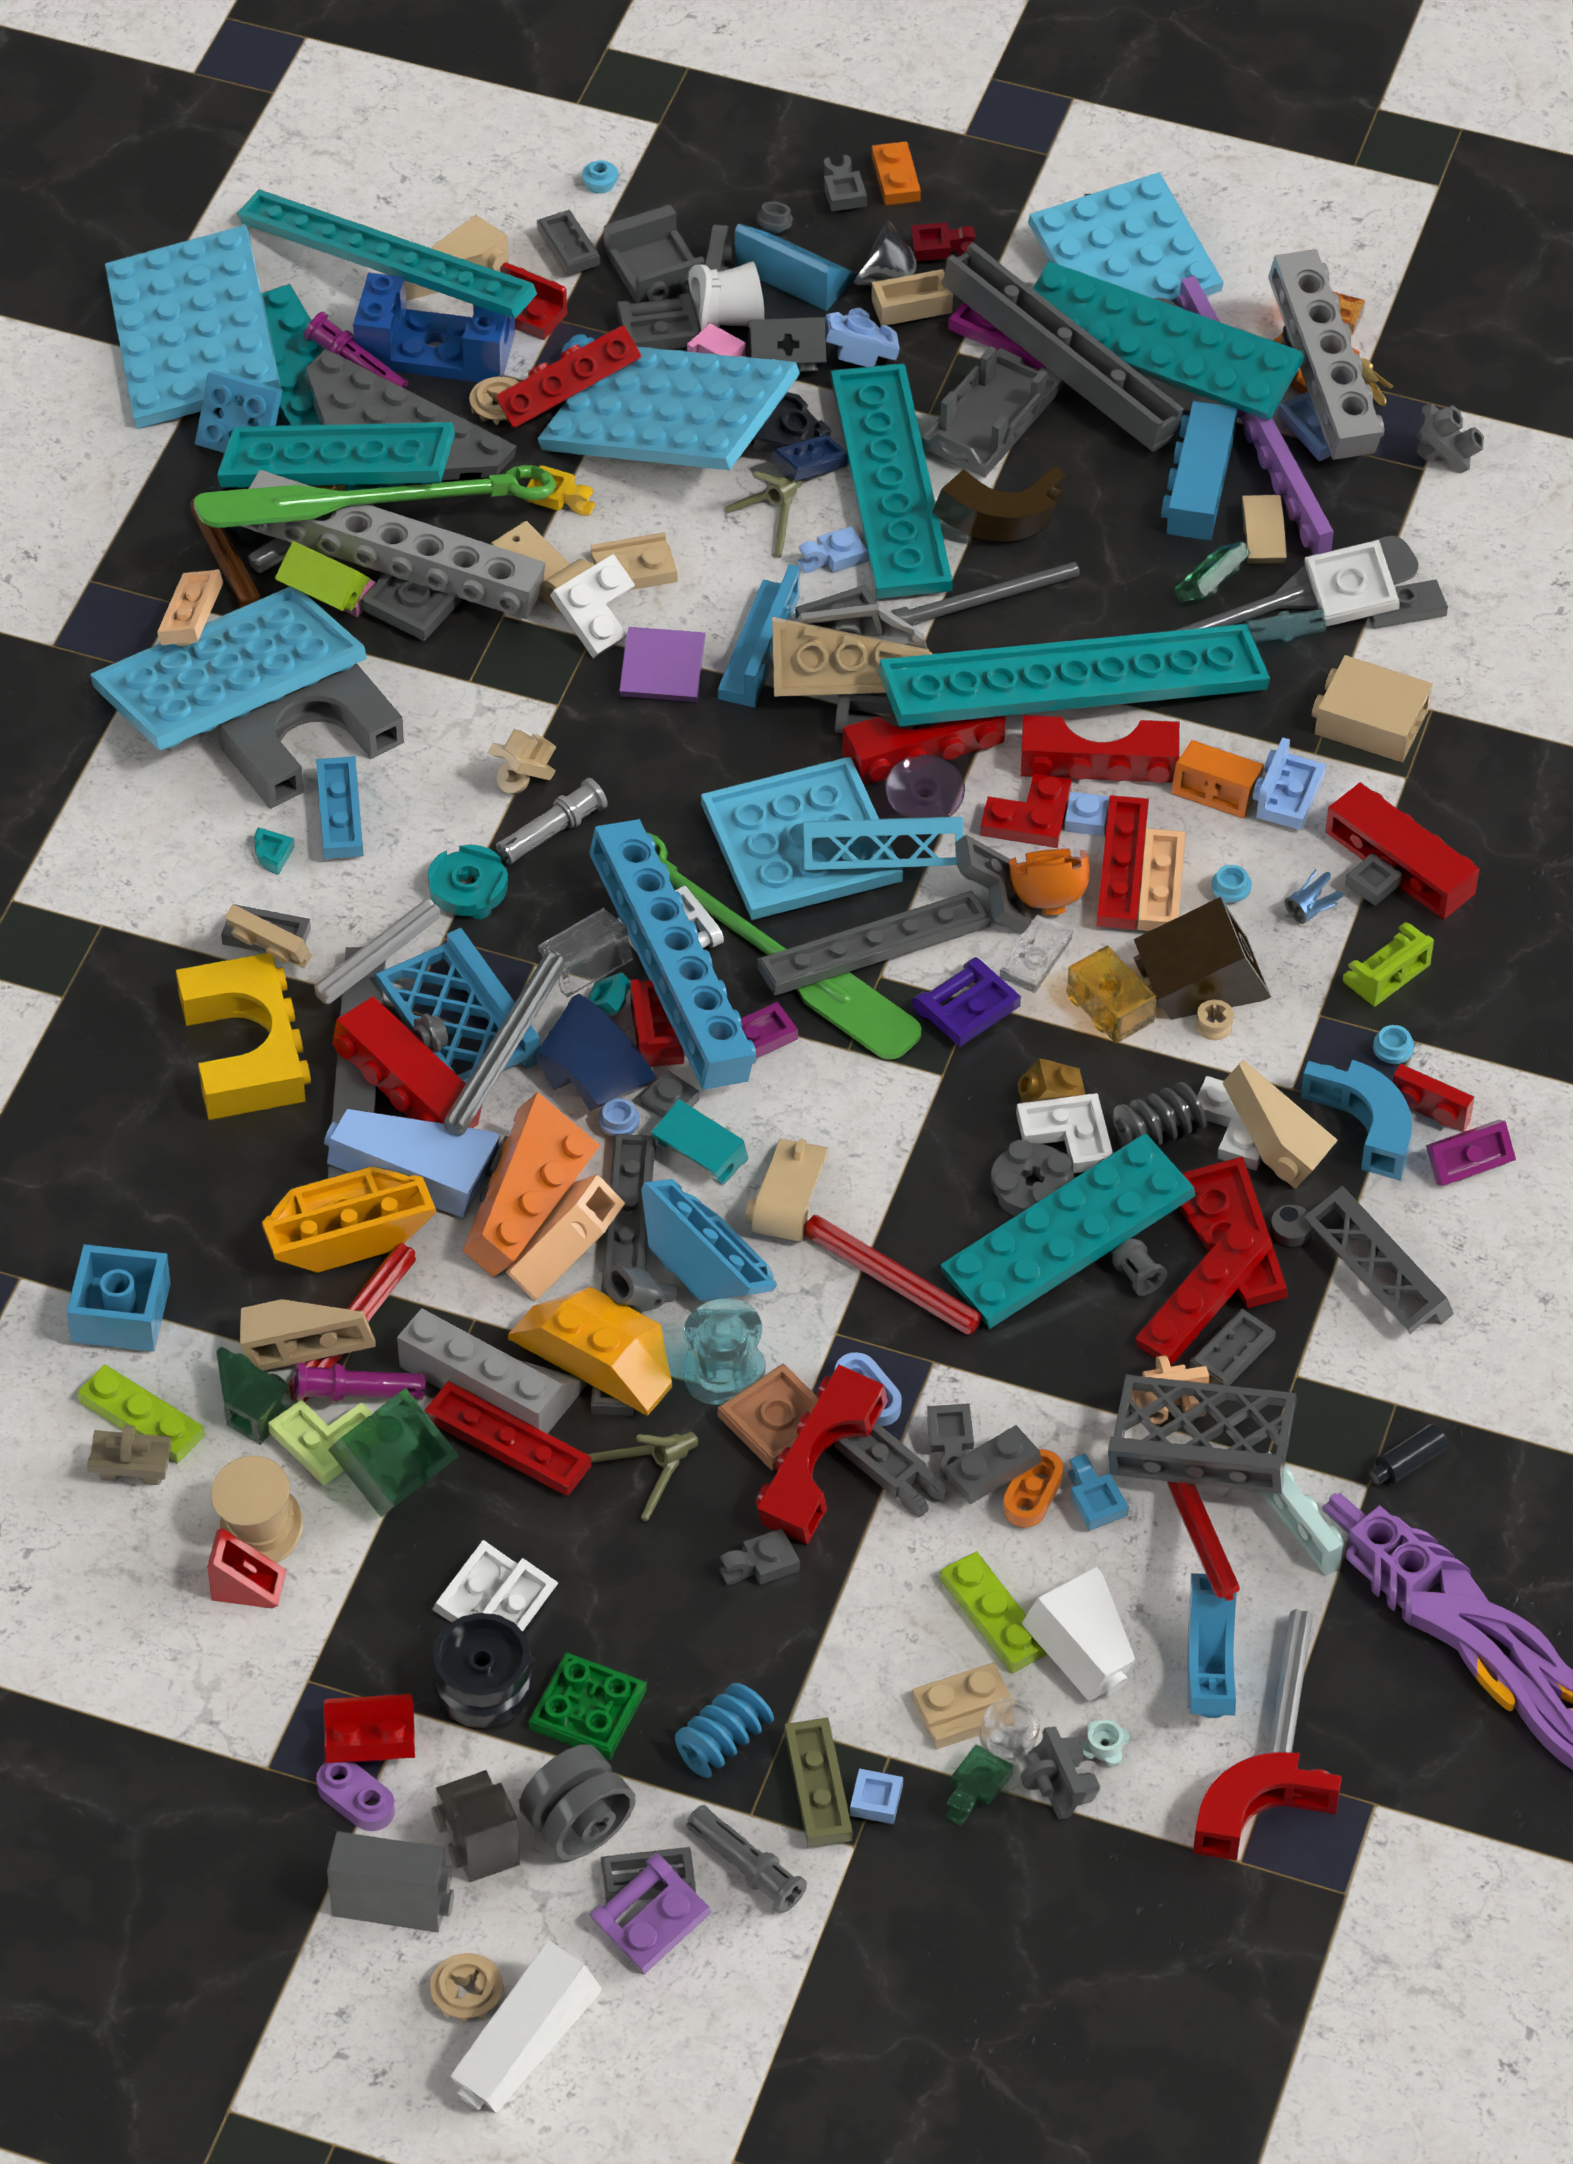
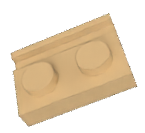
[591,532,677,590]
[225,904,312,969]
[912,1662,1019,1750]

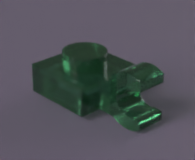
[945,1744,1014,1826]

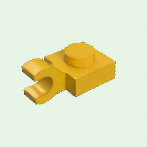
[526,465,596,516]

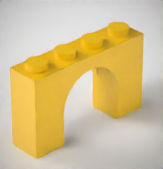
[176,953,311,1120]

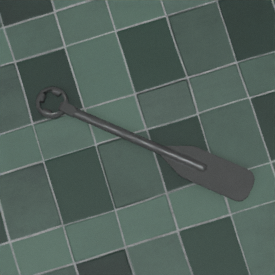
[1173,536,1419,631]

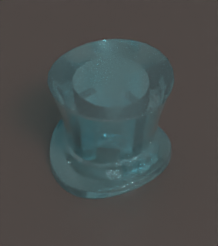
[683,1298,766,1404]

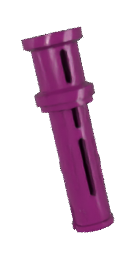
[303,311,408,389]
[293,1362,425,1402]

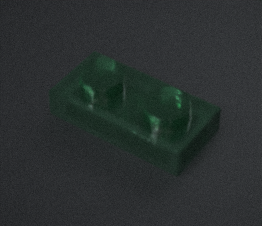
[1173,541,1251,602]

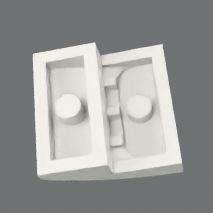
[432,1540,558,1632]

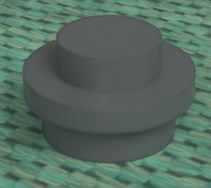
[756,202,793,233]

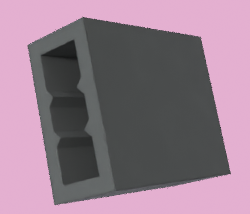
[327,1831,454,1933]

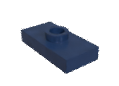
[769,435,848,481]

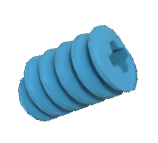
[675,1683,774,1778]

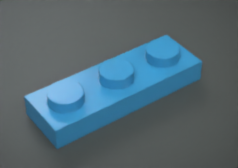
[316,756,364,859]

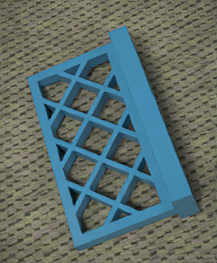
[376,928,540,1083]

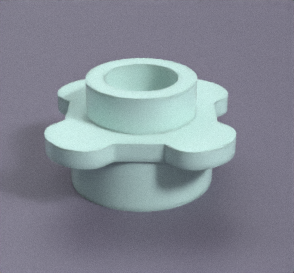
[1081,1720,1130,1766]

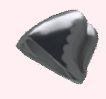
[853,221,916,285]

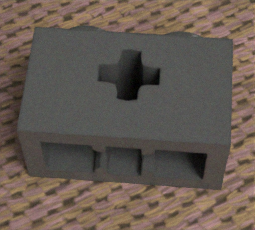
[749,317,826,372]

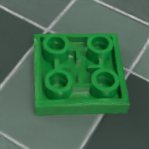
[529,1652,647,1760]

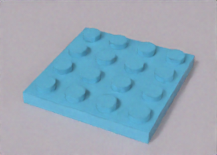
[1028,172,1224,304]
[701,757,903,920]

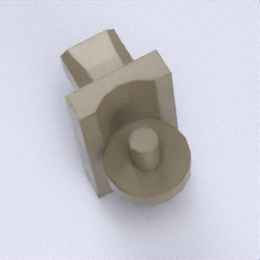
[87,1425,172,1485]

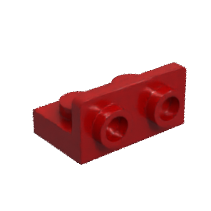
[500,262,567,340]
[324,1694,415,1763]

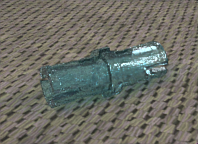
[1245,608,1326,643]

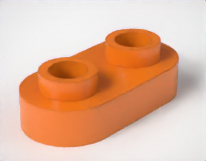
[1003,1449,1063,1527]

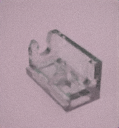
[538,908,632,998]

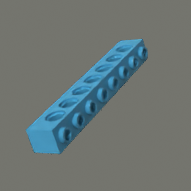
[589,819,756,1090]

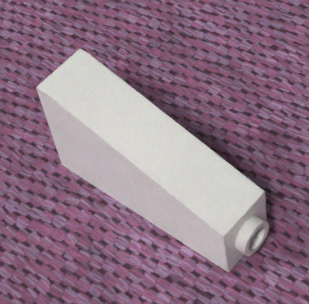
[450,1939,602,2113]

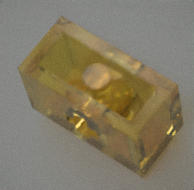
[1066,945,1157,1044]

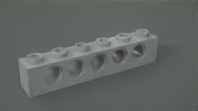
[1268,249,1384,460]

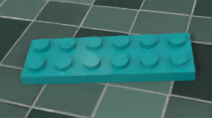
[217,422,455,488]
[941,1133,1195,1329]

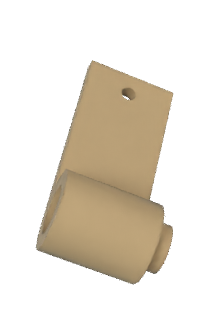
[491,521,595,615]
[745,1138,828,1242]

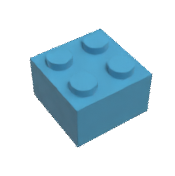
[67,1244,171,1352]

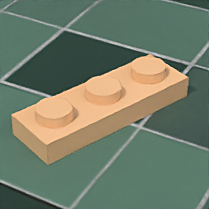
[157,570,223,646]
[1137,828,1186,931]

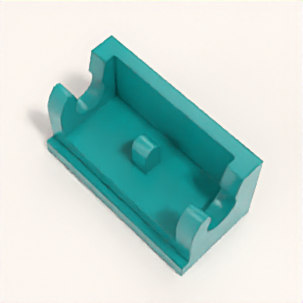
[651,1099,749,1184]

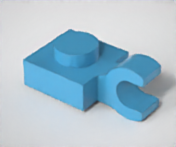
[1068,1453,1129,1531]

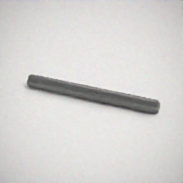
[444,952,565,1136]

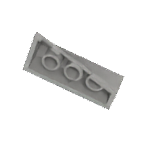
[397,1308,588,1434]

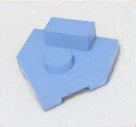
[825,308,900,367]

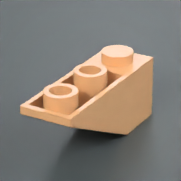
[506,1174,625,1301]

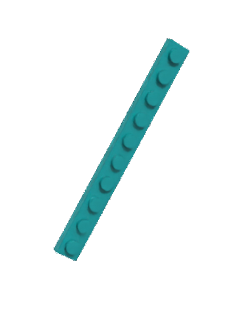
[237,189,537,319]

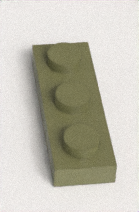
[785,1717,852,1848]

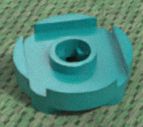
[428,844,508,919]

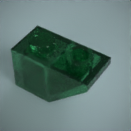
[216,1346,291,1445]

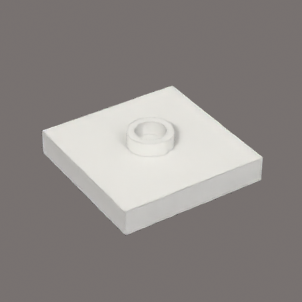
[1305,540,1399,627]

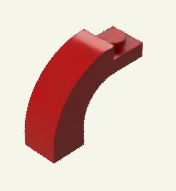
[1193,1752,1342,1861]

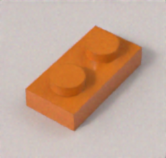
[872,141,921,205]

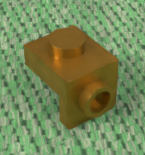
[1018,1058,1086,1103]

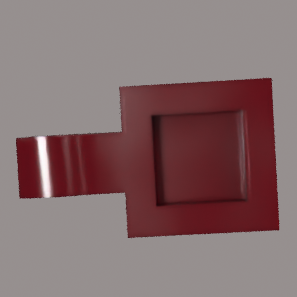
[911,222,975,261]

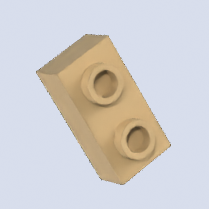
[872,269,953,326]

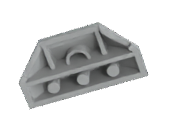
[770,603,927,667]

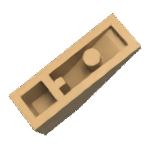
[405,215,508,301]
[1222,1059,1338,1189]
[240,1299,375,1373]

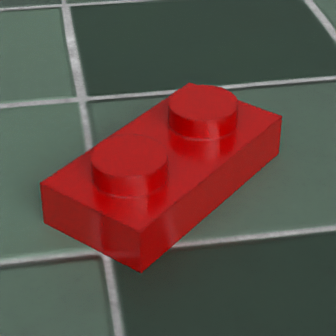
[1392,1064,1475,1132]

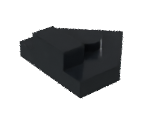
[751,392,832,453]

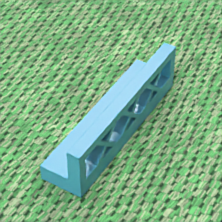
[802,816,964,870]

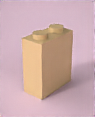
[1312,655,1433,763]

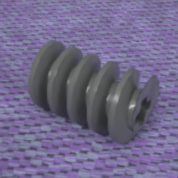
[1113,1082,1207,1148]

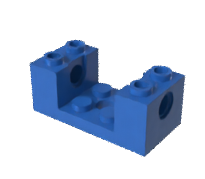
[353,273,515,382]

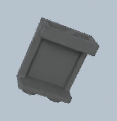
[604,205,706,303]

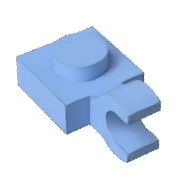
[797,526,868,573]

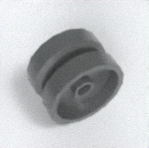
[519,1745,636,1860]

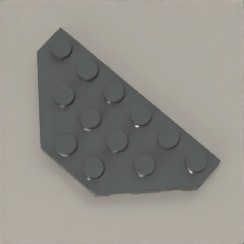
[305,349,517,480]

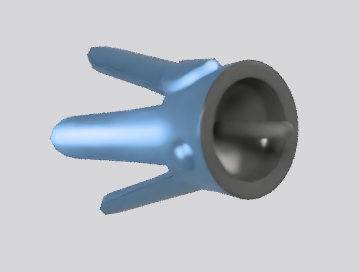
[1285,869,1344,924]

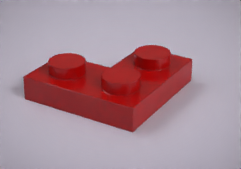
[980,773,1072,848]

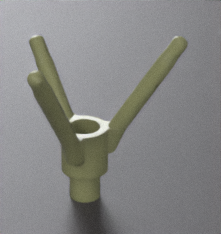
[725,471,803,558]
[588,1431,698,1522]

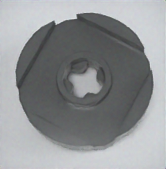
[991,1140,1074,1216]

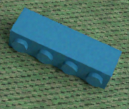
[1161,401,1237,541]

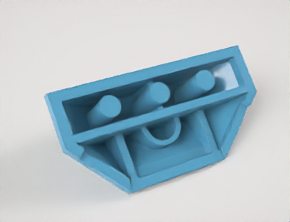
[641,1179,777,1301]

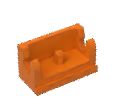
[1171,740,1265,819]

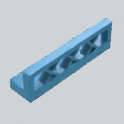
[718,564,800,708]

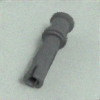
[1110,1238,1167,1296]
[686,1805,807,1913]

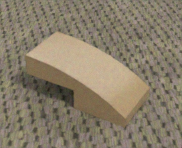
[1242,495,1286,564]

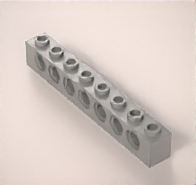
[242,470,545,619]

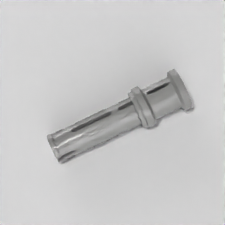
[496,778,608,865]

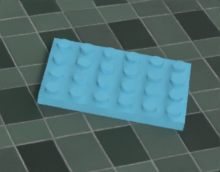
[105,225,281,429]
[538,347,800,470]
[90,587,367,751]

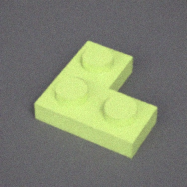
[268,1400,390,1486]

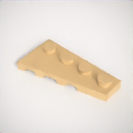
[772,617,930,696]

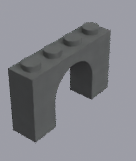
[219,663,404,809]

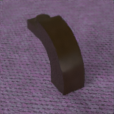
[932,466,1066,542]

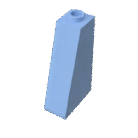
[324,1109,500,1219]

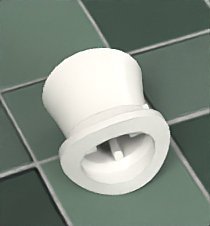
[688,261,764,331]

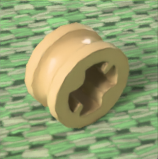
[1196,999,1234,1041]

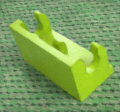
[275,541,370,611]
[1343,922,1434,1007]

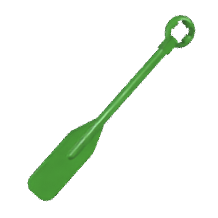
[194,465,556,527]
[647,833,922,1060]

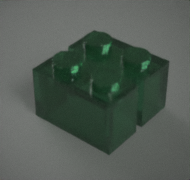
[328,1388,459,1518]

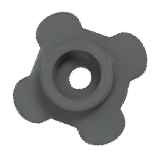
[412,1013,448,1053]

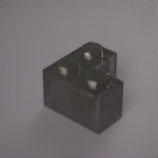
[431,1770,520,1883]

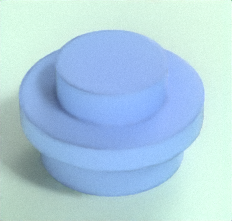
[598,1098,640,1137]

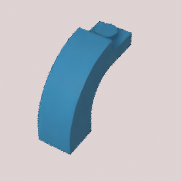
[1301,1060,1412,1181]
[1187,1573,1237,1718]

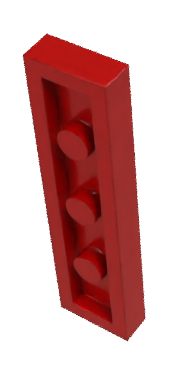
[1096,795,1149,930]
[1135,1219,1273,1366]
[424,1381,591,1497]

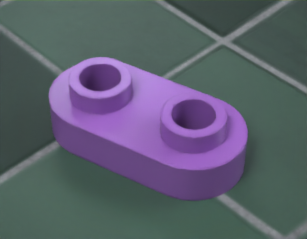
[317,1762,395,1831]

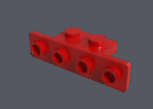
[496,326,641,428]

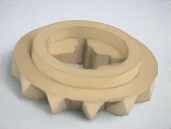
[469,377,519,426]
[430,1953,504,2023]

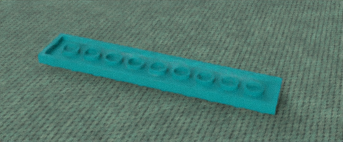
[878,624,1270,726]

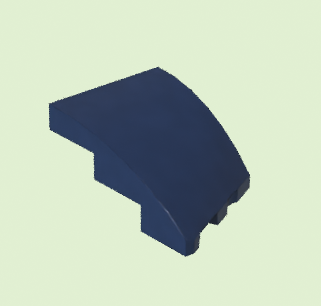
[534,994,657,1112]

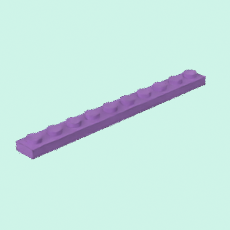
[1176,276,1334,555]

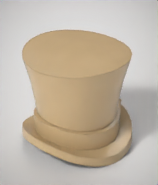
[211,1456,303,1563]

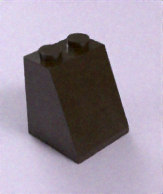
[1134,897,1271,1020]

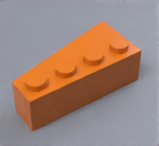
[462,1092,600,1277]

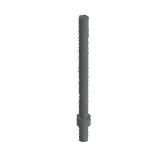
[890,562,1080,627]

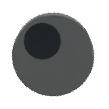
[1270,1205,1312,1247]

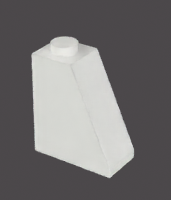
[1021,1567,1135,1701]

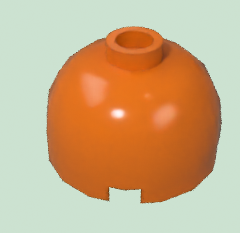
[1008,848,1090,915]

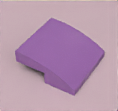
[620,627,706,702]

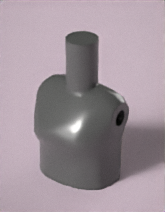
[604,1265,678,1312]

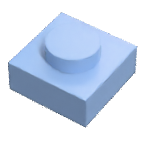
[1065,791,1110,836]
[850,1769,903,1824]

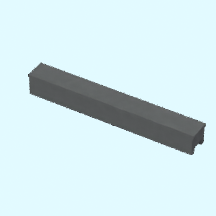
[941,243,1184,452]

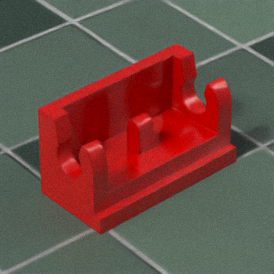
[630,979,684,1067]

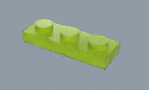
[77,1364,205,1464]
[940,1551,1048,1674]

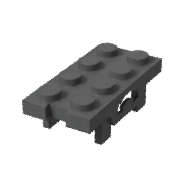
[922,346,1064,478]

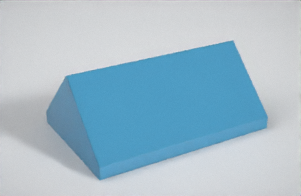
[735,224,857,311]

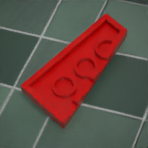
[1178,1156,1288,1308]

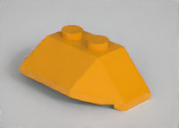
[262,1167,436,1273]
[508,1287,672,1416]

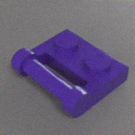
[912,957,1021,1047]

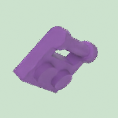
[589,1852,712,1974]

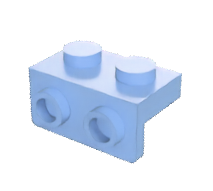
[1252,737,1326,830]

